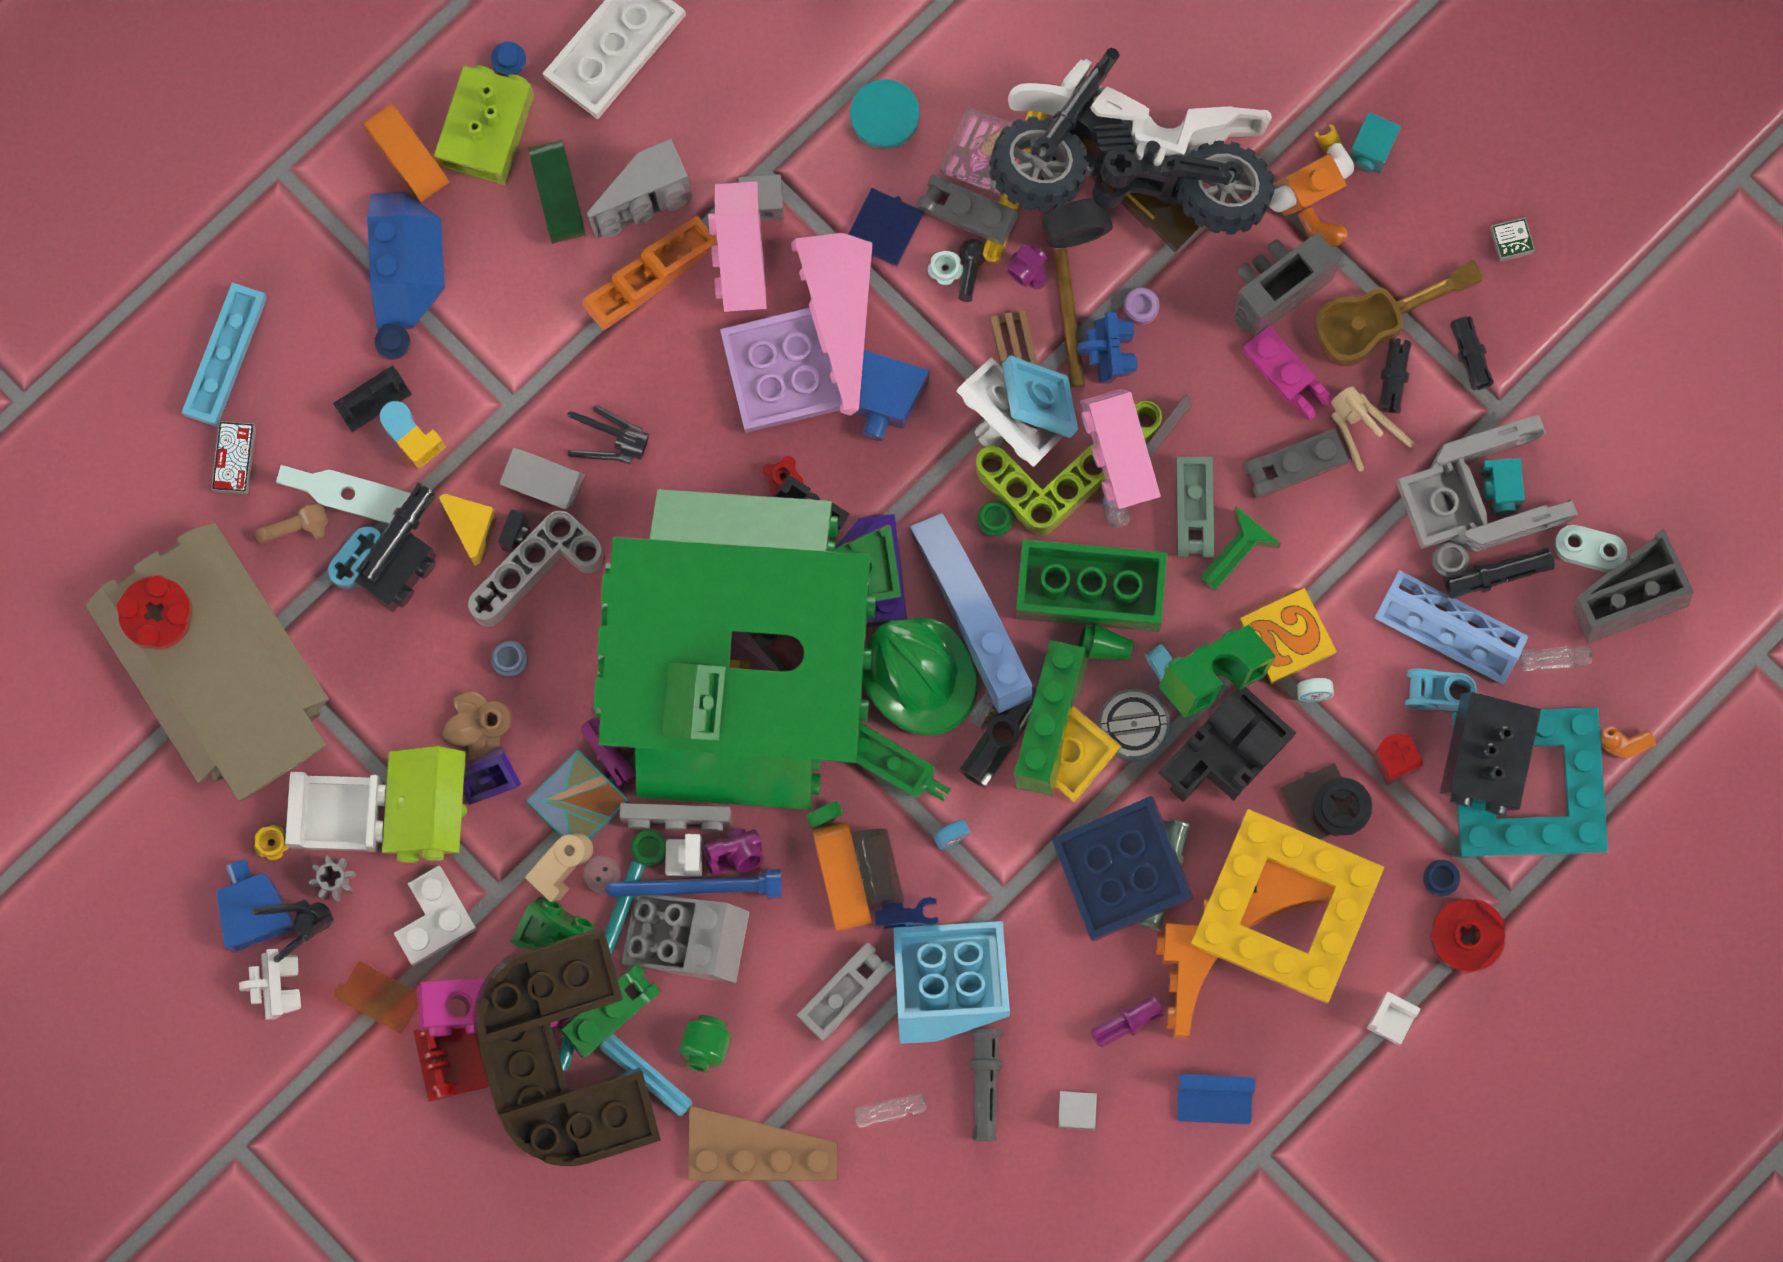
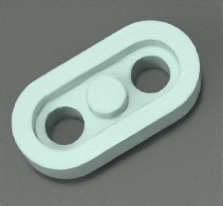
[1554,525,1627,572]

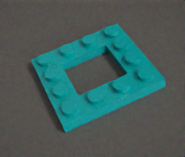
[1451,707,1608,858]

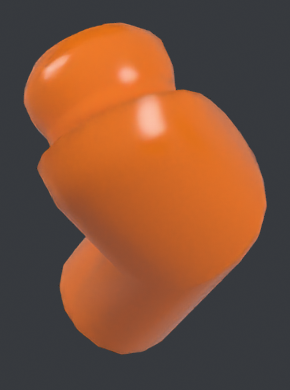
[1297,207,1348,247]
[1601,727,1656,759]

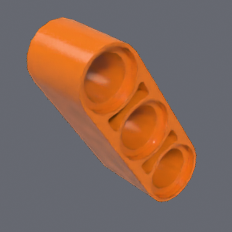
[362,103,449,203]
[812,821,872,932]

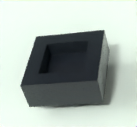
[498,509,531,553]

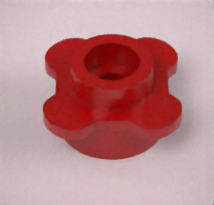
[762,456,803,495]

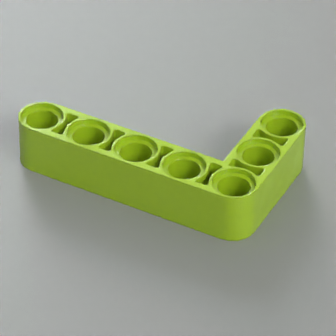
[976,401,1162,536]

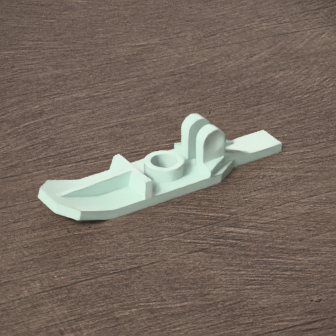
[276,465,411,524]

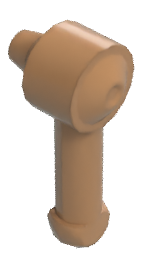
[255,503,329,544]

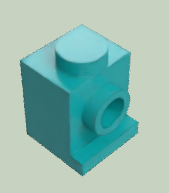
[1480,458,1525,515]

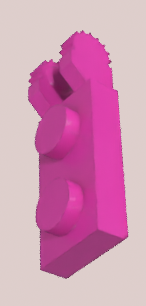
[1242,325,1333,420]

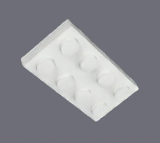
[542,0,686,119]

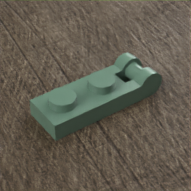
[1176,457,1214,557]

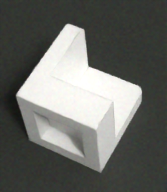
[1366,992,1420,1046]

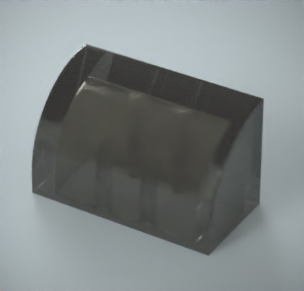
[852,829,905,910]

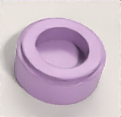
[1123,288,1159,325]

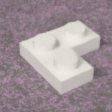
[394,865,477,966]

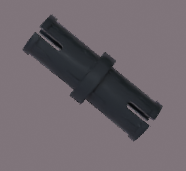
[1450,316,1494,391]
[1378,338,1412,413]

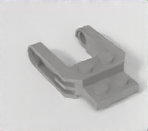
[1396,415,1578,553]

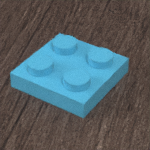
[1002,355,1078,438]

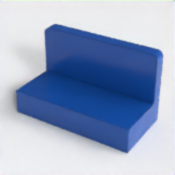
[1177,1074,1255,1125]

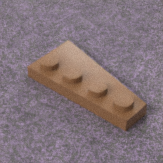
[689,1106,838,1181]

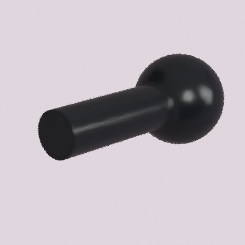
[958,239,985,302]

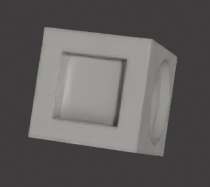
[738,175,784,221]

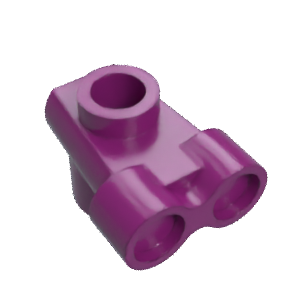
[1005,244,1047,289]
[704,828,764,876]

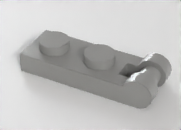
[797,942,895,1042]

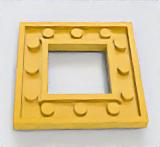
[1190,809,1384,1004]

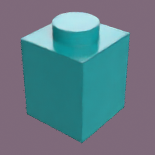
[1349,112,1401,174]

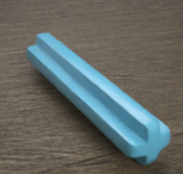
[600,1034,692,1116]

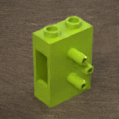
[434,65,534,185]
[382,746,467,863]

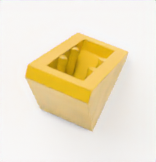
[439,494,497,566]

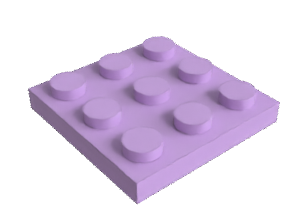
[720,308,843,433]

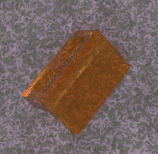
[332,961,418,1034]

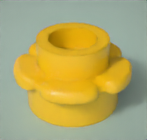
[254,825,289,861]

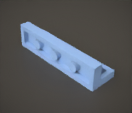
[1374,570,1529,685]

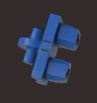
[1078,312,1137,384]

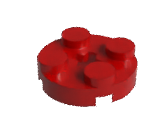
[117,575,192,650]
[1430,899,1506,974]

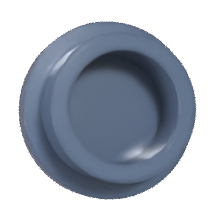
[491,641,528,677]

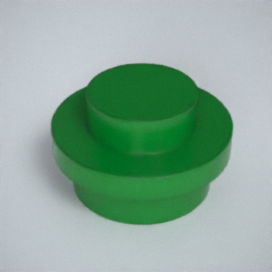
[977,501,1013,537]

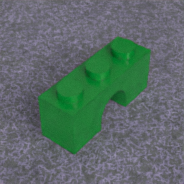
[1158,625,1276,719]

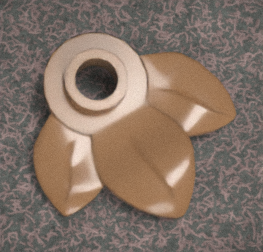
[443,692,512,762]

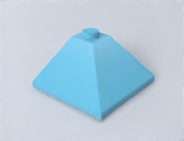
[893,921,1010,1044]

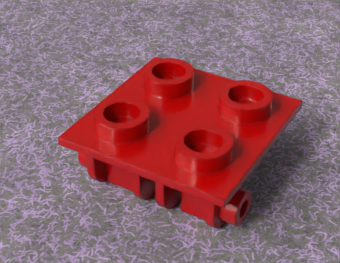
[413,1028,489,1102]

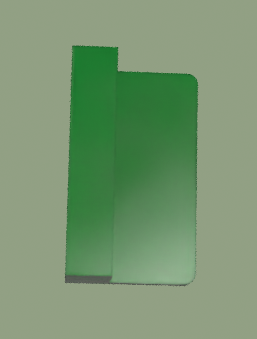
[662,662,726,741]

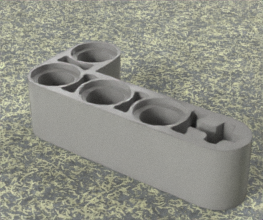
[468,510,605,627]

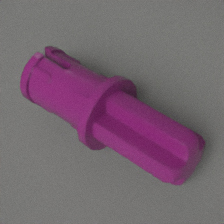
[581,717,636,787]
[1091,995,1164,1047]

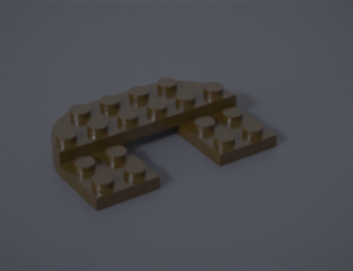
[473,927,661,1166]

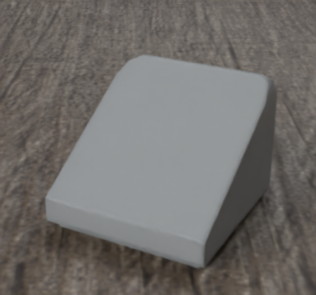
[1058,1091,1097,1131]

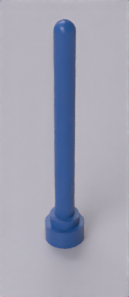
[605,869,782,899]

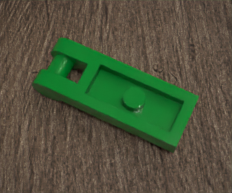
[559,963,661,1058]

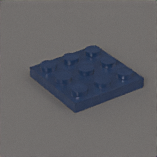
[1052,796,1194,941]

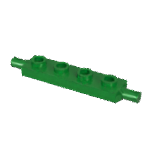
[856,722,951,802]

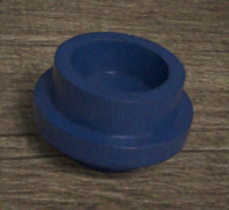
[375,324,411,360]
[1423,860,1460,897]

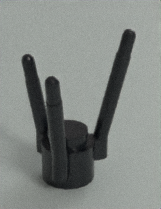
[567,405,649,464]
[252,899,334,963]

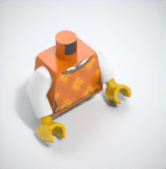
[1269,124,1354,217]

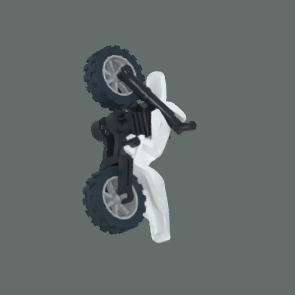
[989,48,1275,235]

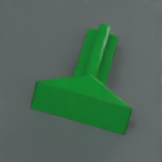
[1200,506,1281,590]

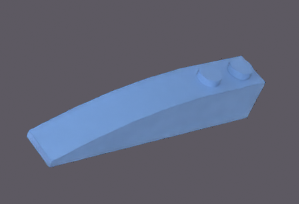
[910,513,1032,714]

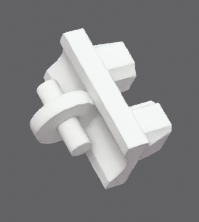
[239,949,301,1020]

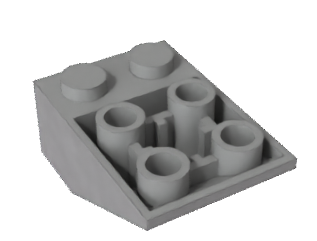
[587,139,692,239]
[621,895,750,983]

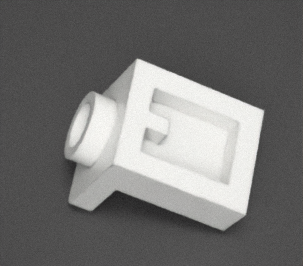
[665,834,703,877]

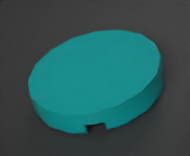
[850,79,920,149]

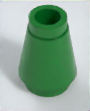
[1078,624,1133,661]

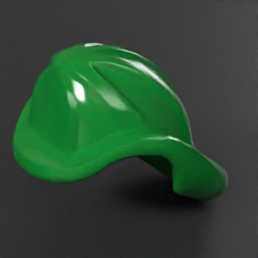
[862,617,978,736]

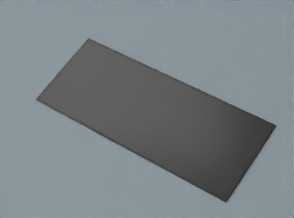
[1146,394,1191,458]

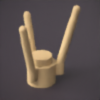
[1331,386,1414,472]

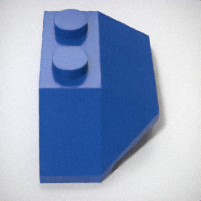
[367,192,445,331]

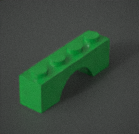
[1014,640,1088,796]

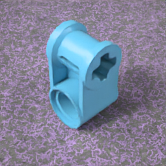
[1405,668,1477,712]

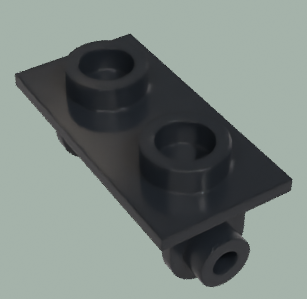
[333,365,412,432]

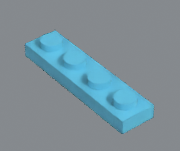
[181,283,267,427]

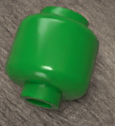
[678,1015,732,1073]

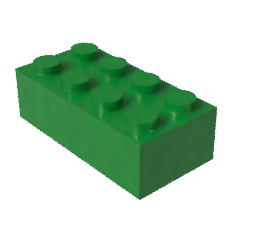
[1015,539,1167,632]

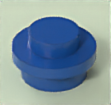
[491,42,526,76]

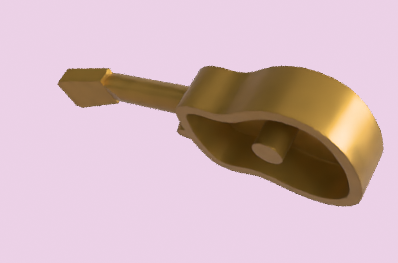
[1315,260,1483,366]

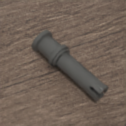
[970,1029,1003,1142]

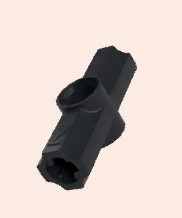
[959,687,1037,788]

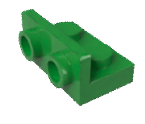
[510,897,595,949]

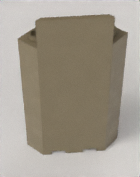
[85,523,329,801]

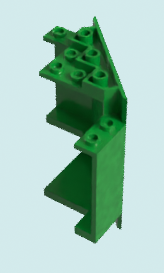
[594,489,876,810]

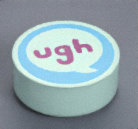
[1297,678,1334,702]

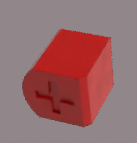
[1373,733,1424,785]

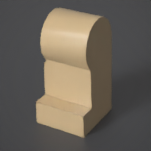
[525,833,593,902]

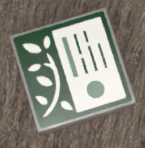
[1490,217,1535,262]

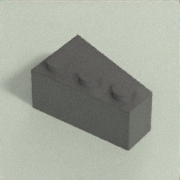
[1573,528,1694,644]

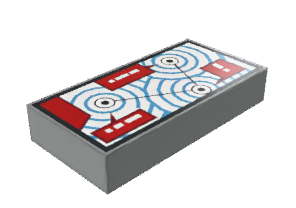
[211,421,257,495]

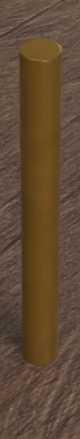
[1053,249,1086,388]

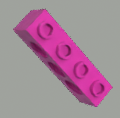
[416,978,572,1037]

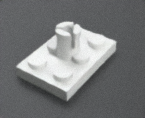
[956,357,1064,467]

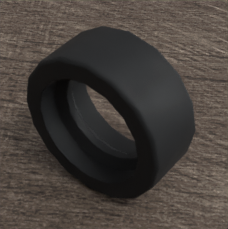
[1042,198,1113,248]

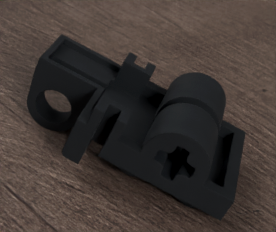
[1158,687,1296,802]

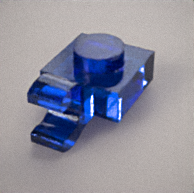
[875,897,939,930]

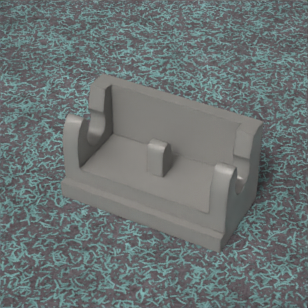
[500,447,585,510]

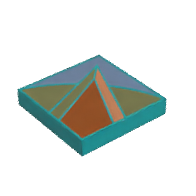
[526,750,630,840]

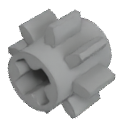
[309,856,357,902]

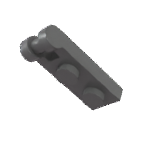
[916,174,1019,246]
[1242,428,1349,498]

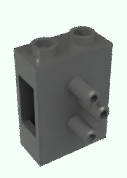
[1234,232,1340,337]

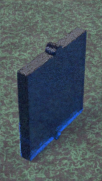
[848,188,924,267]

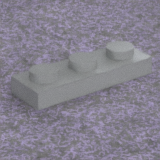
[620,803,732,832]

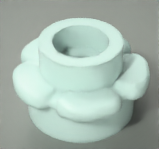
[928,251,963,285]

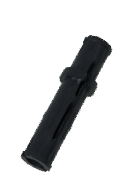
[355,483,436,584]
[1444,547,1555,599]

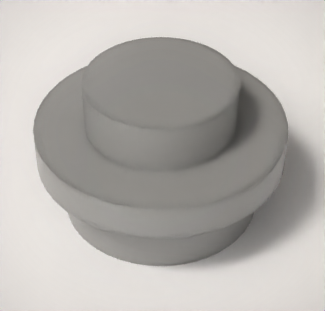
[1432,542,1469,577]

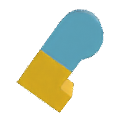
[380,401,446,470]

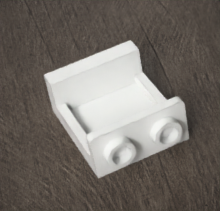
[285,772,387,852]

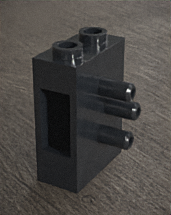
[1439,692,1541,816]

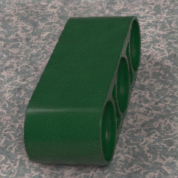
[528,140,586,244]

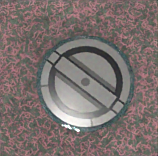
[1098,689,1170,762]

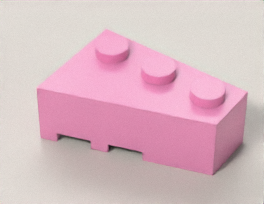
[708,181,767,312]
[1080,389,1161,509]

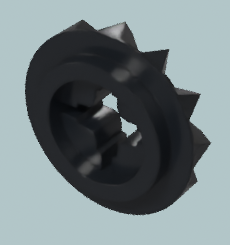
[1313,777,1372,836]

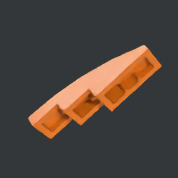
[581,216,718,331]

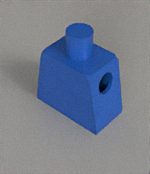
[856,350,929,441]
[216,860,296,953]

